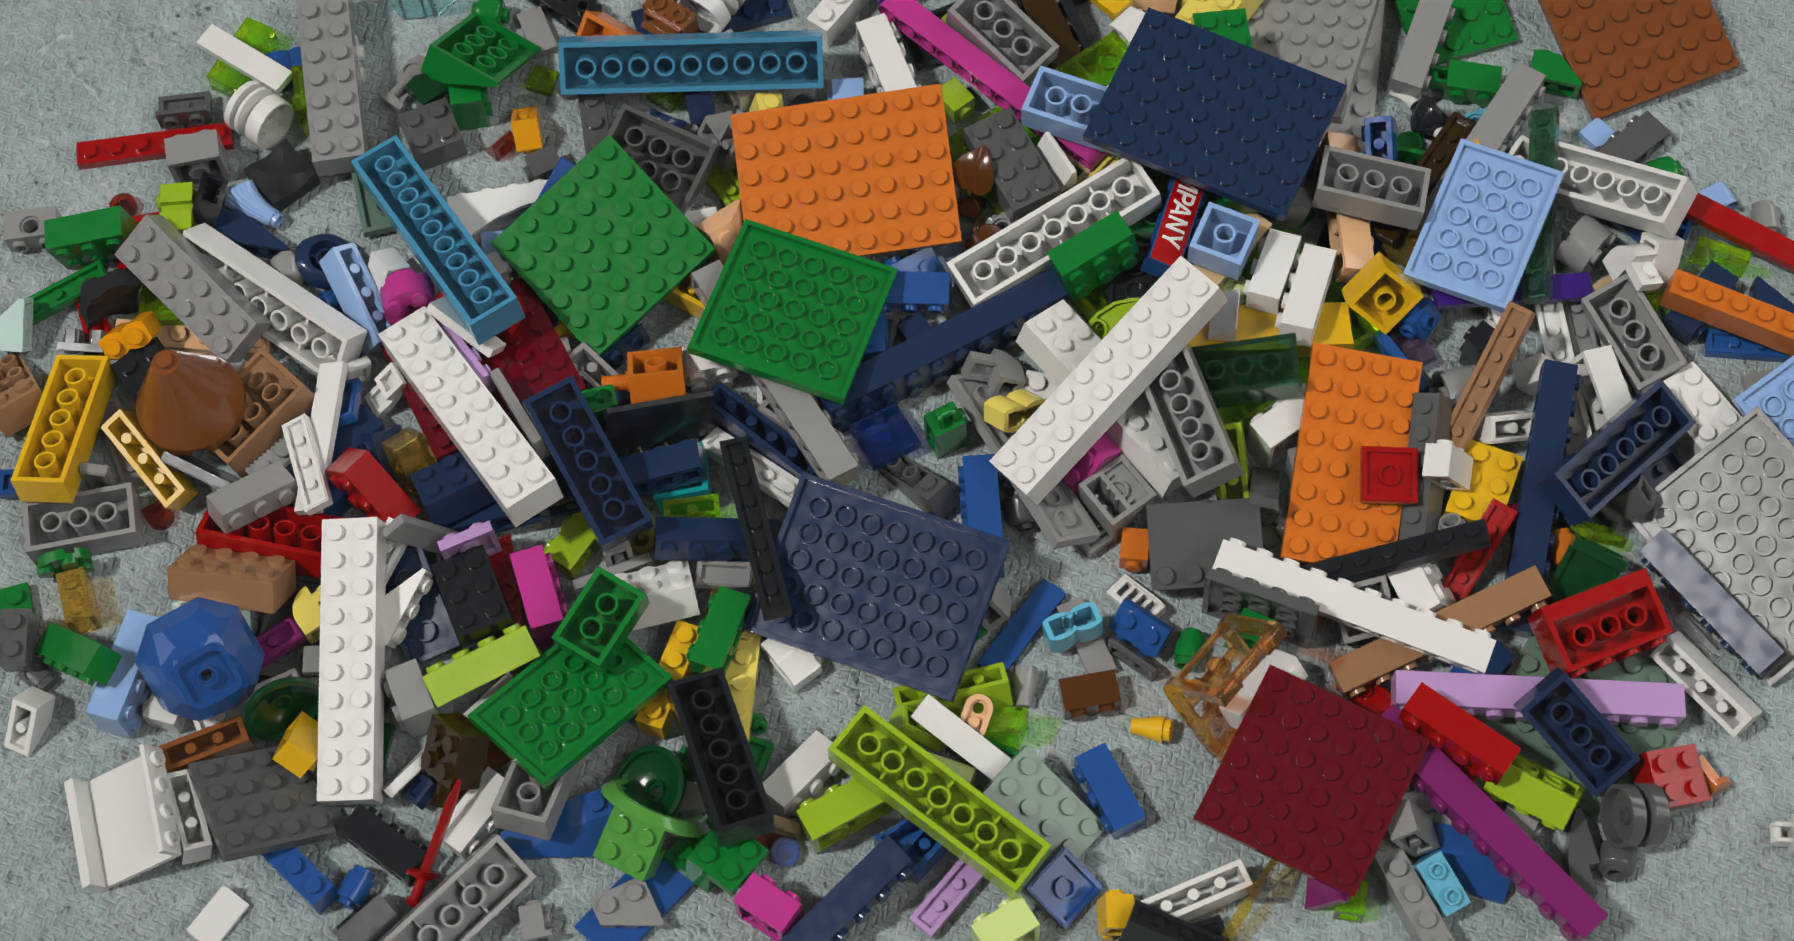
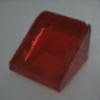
[485,130,516,162]

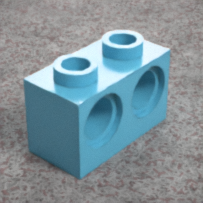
[1412,851,1471,918]

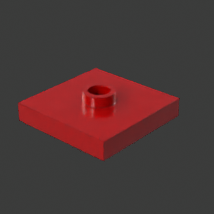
[1360,446,1418,505]

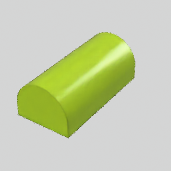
[889,703,947,752]

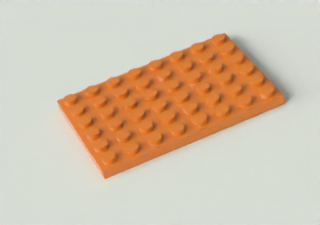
[730,84,963,257]

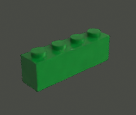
[34,622,123,686]

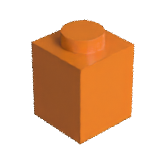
[1119,527,1149,573]

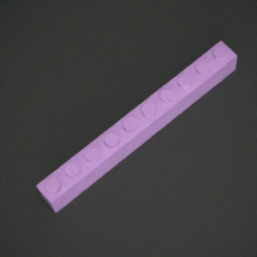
[1391,670,1686,729]

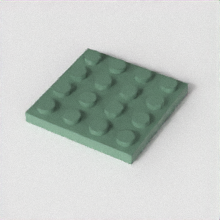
[981,746,1104,911]

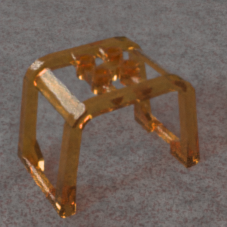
[1163,613,1288,762]

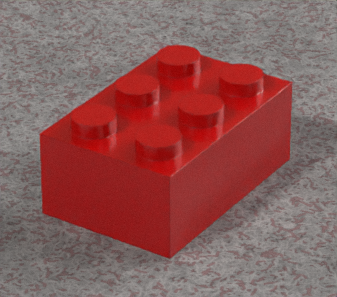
[326,447,421,522]

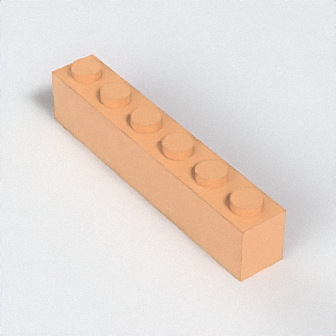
[1318,131,1374,283]

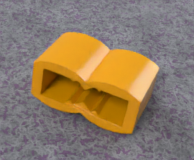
[98,311,163,360]

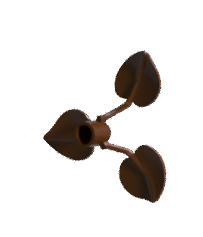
[953,146,1002,251]

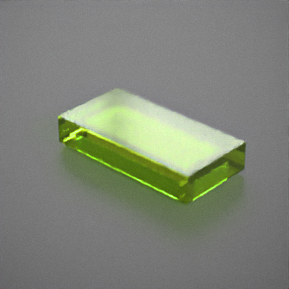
[1570,521,1627,548]

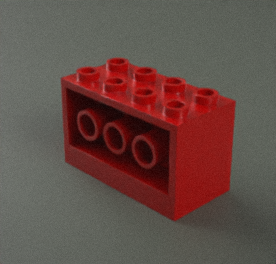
[1527,568,1674,679]

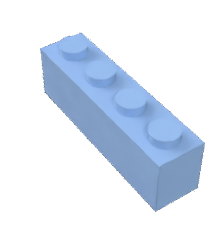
[319,242,391,356]

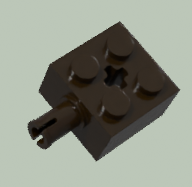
[420,713,490,808]

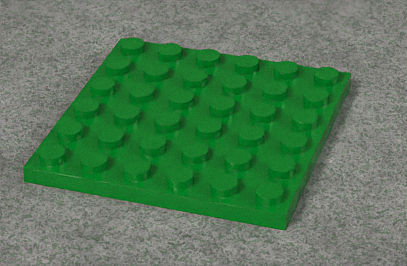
[491,134,717,356]
[687,219,898,405]

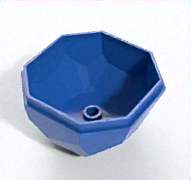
[135,597,265,721]

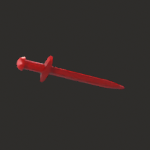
[406,779,461,908]

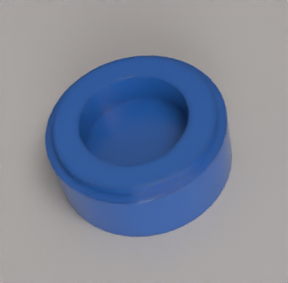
[771,837,800,867]

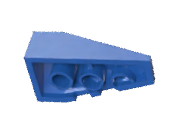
[500,788,613,860]
[1405,822,1511,905]

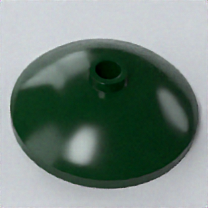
[242,677,319,741]
[612,745,687,817]

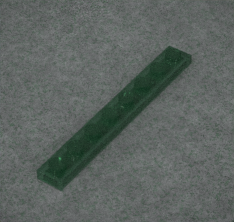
[1522,107,1560,305]

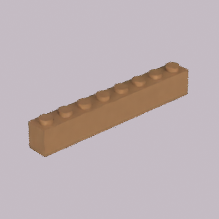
[1328,565,1551,698]

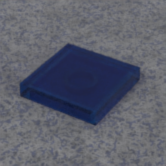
[848,403,922,471]

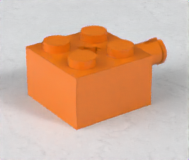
[601,347,686,404]

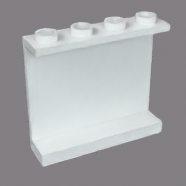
[64,743,182,892]

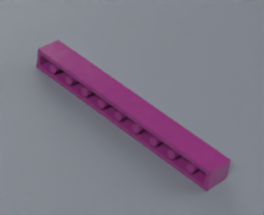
[1381,704,1608,941]

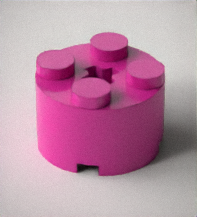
[380,269,436,326]

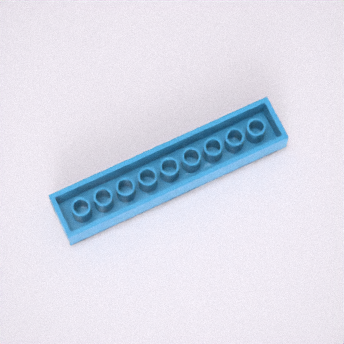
[558,30,824,95]
[351,135,526,345]

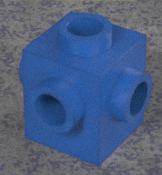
[1397,297,1442,341]

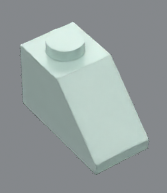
[0,298,34,352]

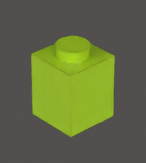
[942,77,975,125]

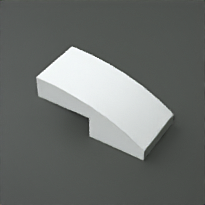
[364,362,407,419]

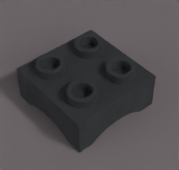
[244,139,321,212]
[79,268,141,328]

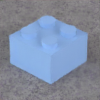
[1187,201,1261,280]

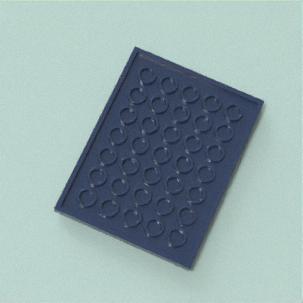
[1083,7,1347,221]
[743,472,1012,703]

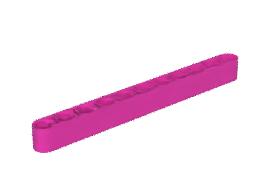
[878,0,1108,172]

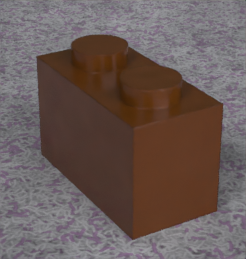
[1058,669,1121,722]

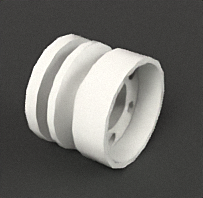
[677,0,745,33]
[224,80,295,150]

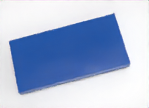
[574,852,695,941]

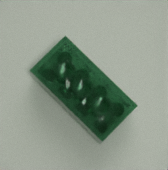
[1191,333,1304,408]

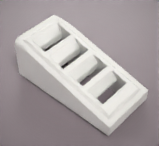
[1106,574,1166,618]

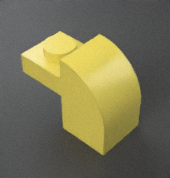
[292,585,321,645]

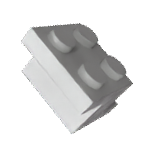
[1078,454,1157,558]

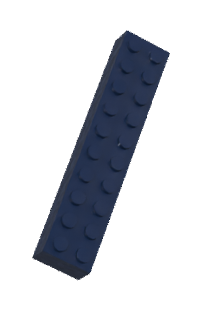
[815,268,1069,433]

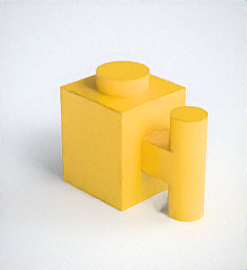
[1097,889,1134,941]

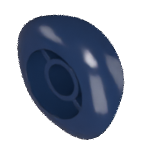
[295,233,349,289]

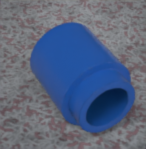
[335,865,375,910]

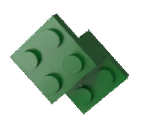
[663,814,769,897]

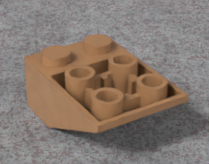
[0,352,43,438]

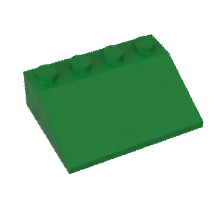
[420,11,541,87]

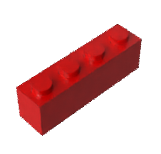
[1397,682,1522,786]

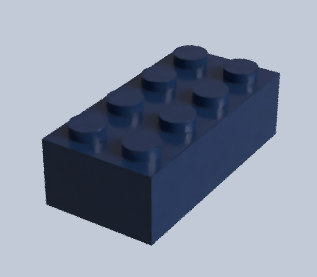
[1513,667,1641,797]

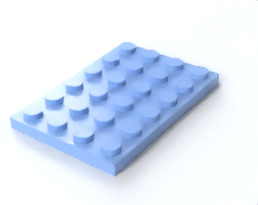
[1403,138,1564,313]

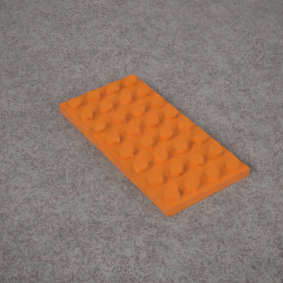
[1280,342,1423,579]

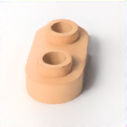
[959,694,993,737]

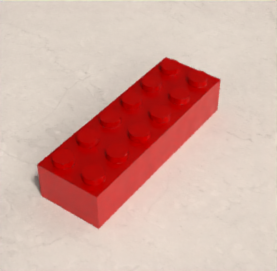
[195,506,343,578]

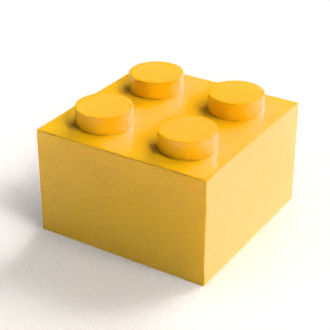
[1341,252,1424,335]

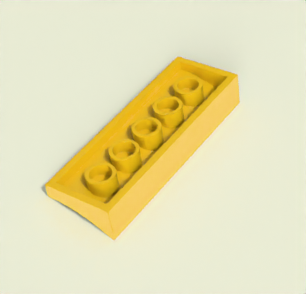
[1189,302,1354,360]

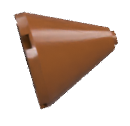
[136,350,247,455]

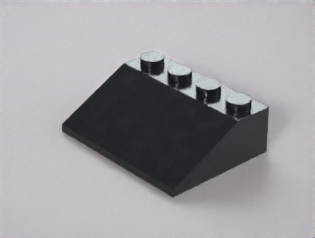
[597,390,714,458]

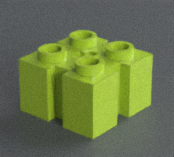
[156,182,198,235]

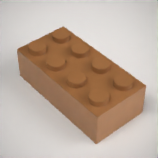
[167,544,297,614]

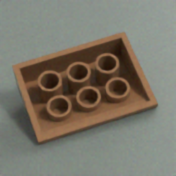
[212,347,314,478]

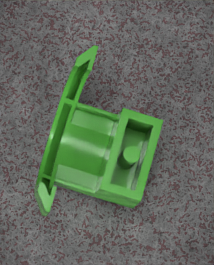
[593,778,710,882]

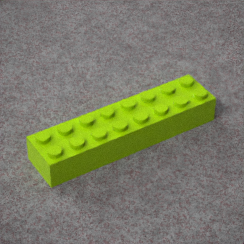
[828,705,1052,900]

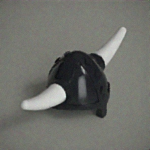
[1389,90,1450,138]

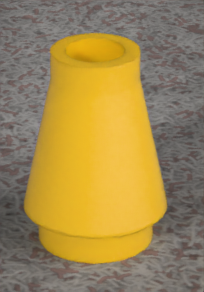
[1130,716,1174,744]

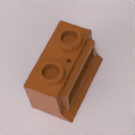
[641,0,699,34]

